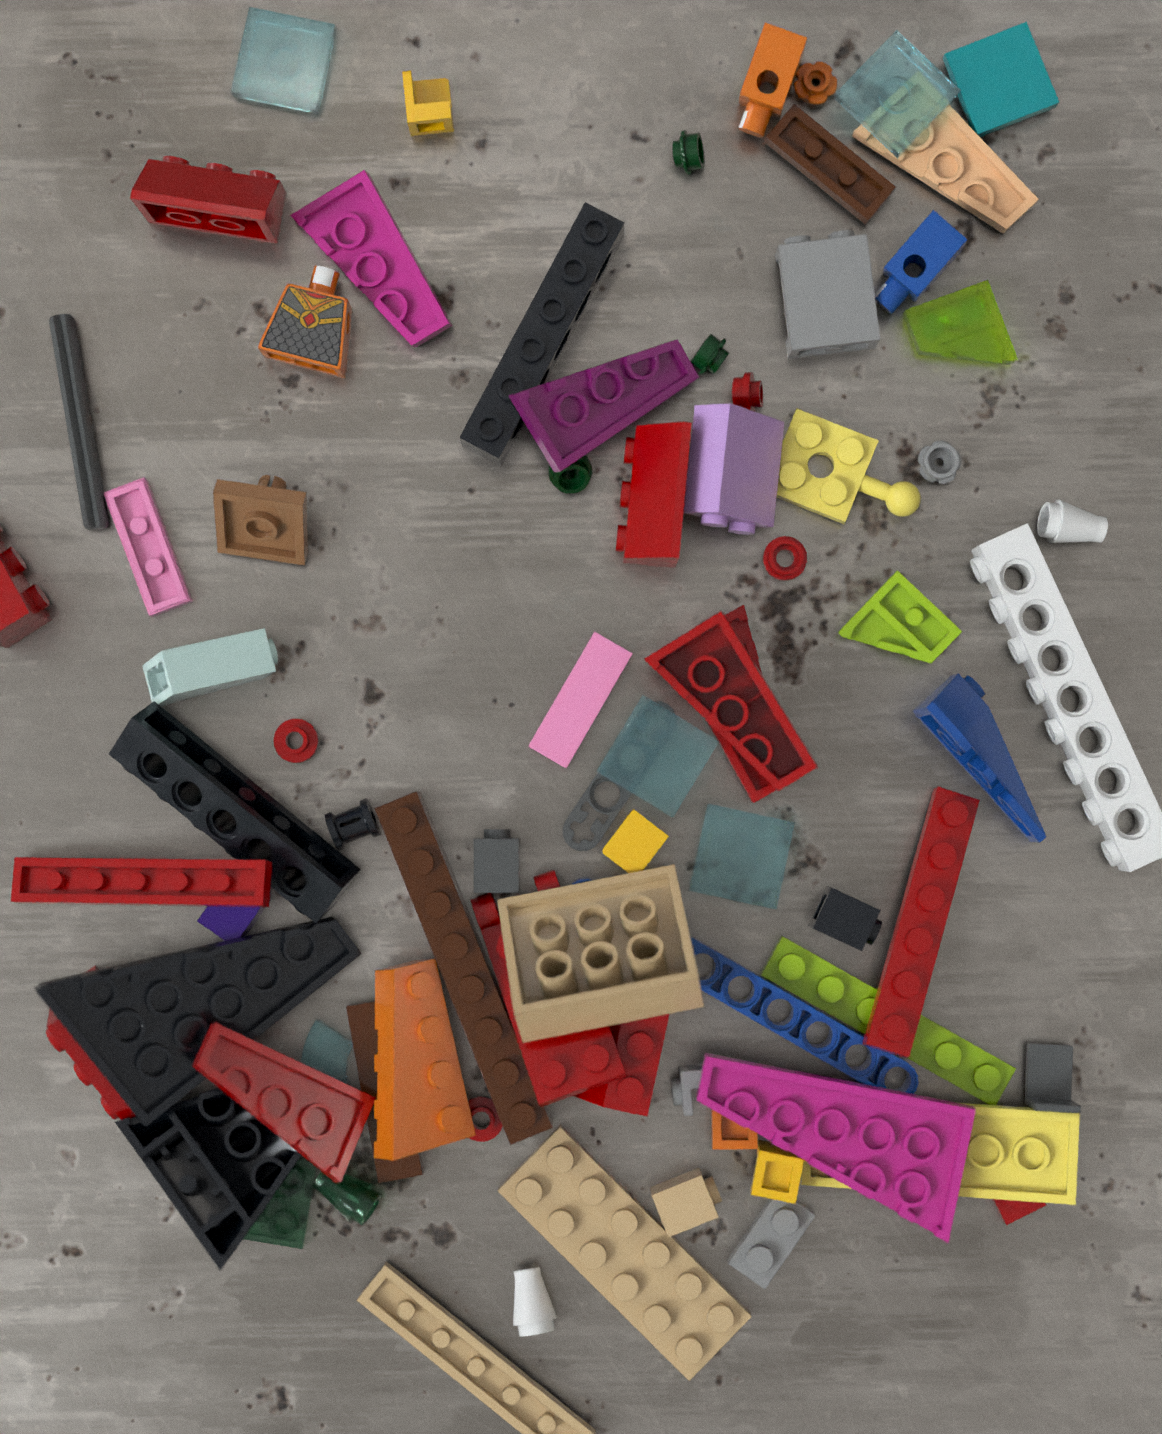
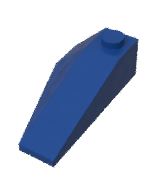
[912,673,1046,843]

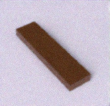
[346,1000,424,1183]

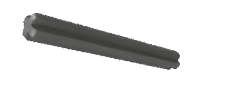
[49,314,109,530]

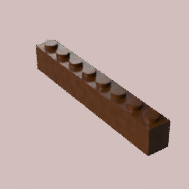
[375,791,553,1145]

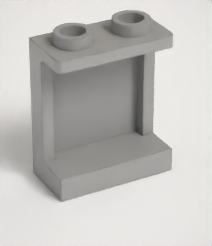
[775,230,880,359]

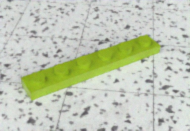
[760,935,1016,1105]

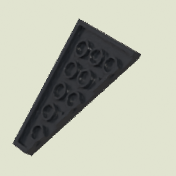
[34,917,362,1127]

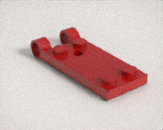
[470,869,627,1107]

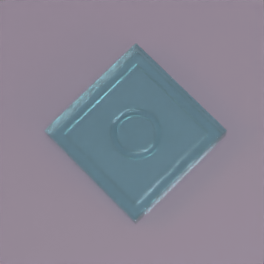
[231,7,336,114]
[834,30,961,159]
[597,695,719,818]
[689,804,795,909]

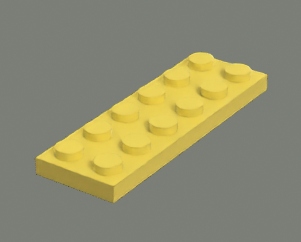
[801,1103,1080,1205]

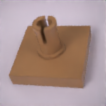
[213,475,308,565]

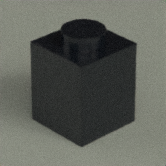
[808,886,882,951]

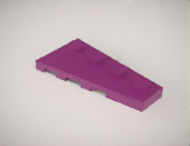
[508,339,699,472]

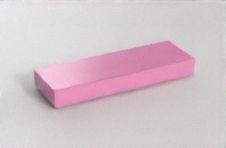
[103,477,193,617]
[528,631,633,769]

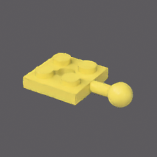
[777,408,921,525]

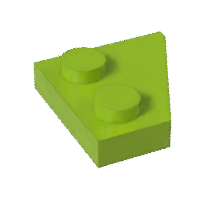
[838,570,962,664]

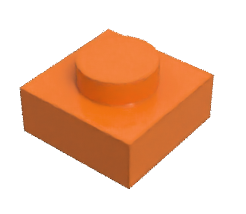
[711,1109,758,1150]

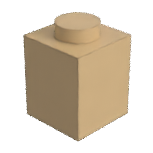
[650,1167,722,1238]

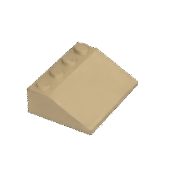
[497,864,704,1043]

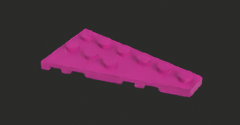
[696,1053,976,1243]

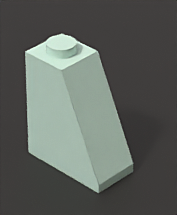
[142,628,278,706]

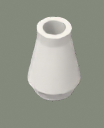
[1037,499,1108,543]
[513,1267,557,1337]

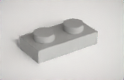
[727,1199,816,1289]

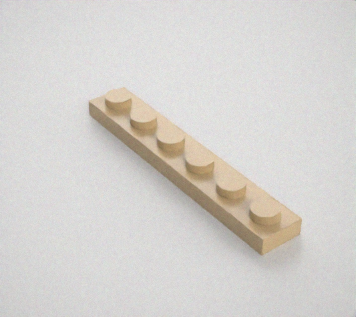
[357,1261,596,1434]

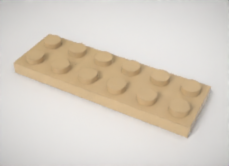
[498,1124,752,1381]

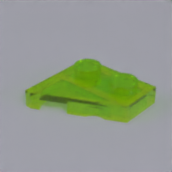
[903,280,1018,365]

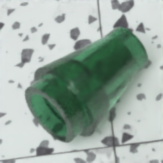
[313,1171,382,1226]

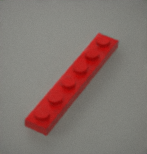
[862,786,980,1058]
[11,857,272,907]

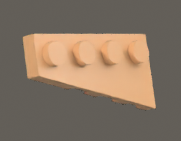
[852,72,1039,234]

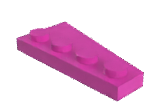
[290,170,453,348]

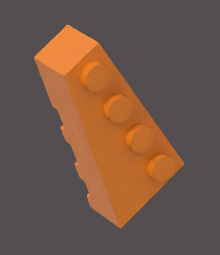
[374,958,476,1161]

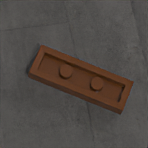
[765,104,896,225]

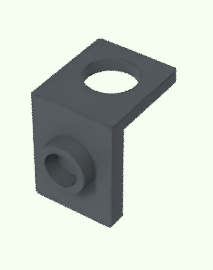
[1025,1043,1081,1113]

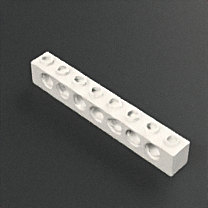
[970,523,1162,872]

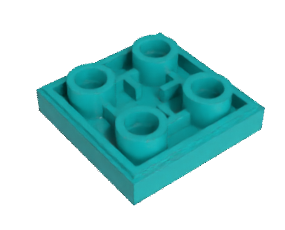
[942,21,1059,137]

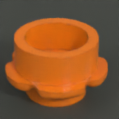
[794,61,837,105]

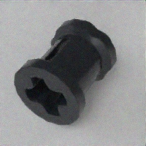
[324,798,381,851]

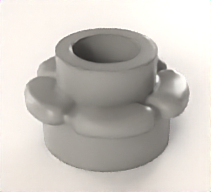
[918,441,961,484]

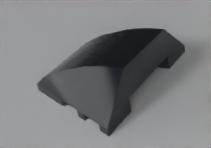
[115,1088,302,1271]

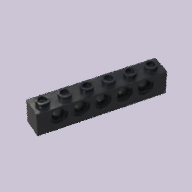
[459,202,625,466]
[109,701,361,923]

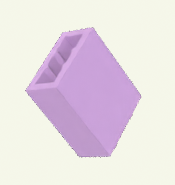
[683,403,784,535]

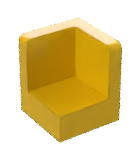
[402,70,454,136]
[602,809,669,873]
[750,1140,804,1204]

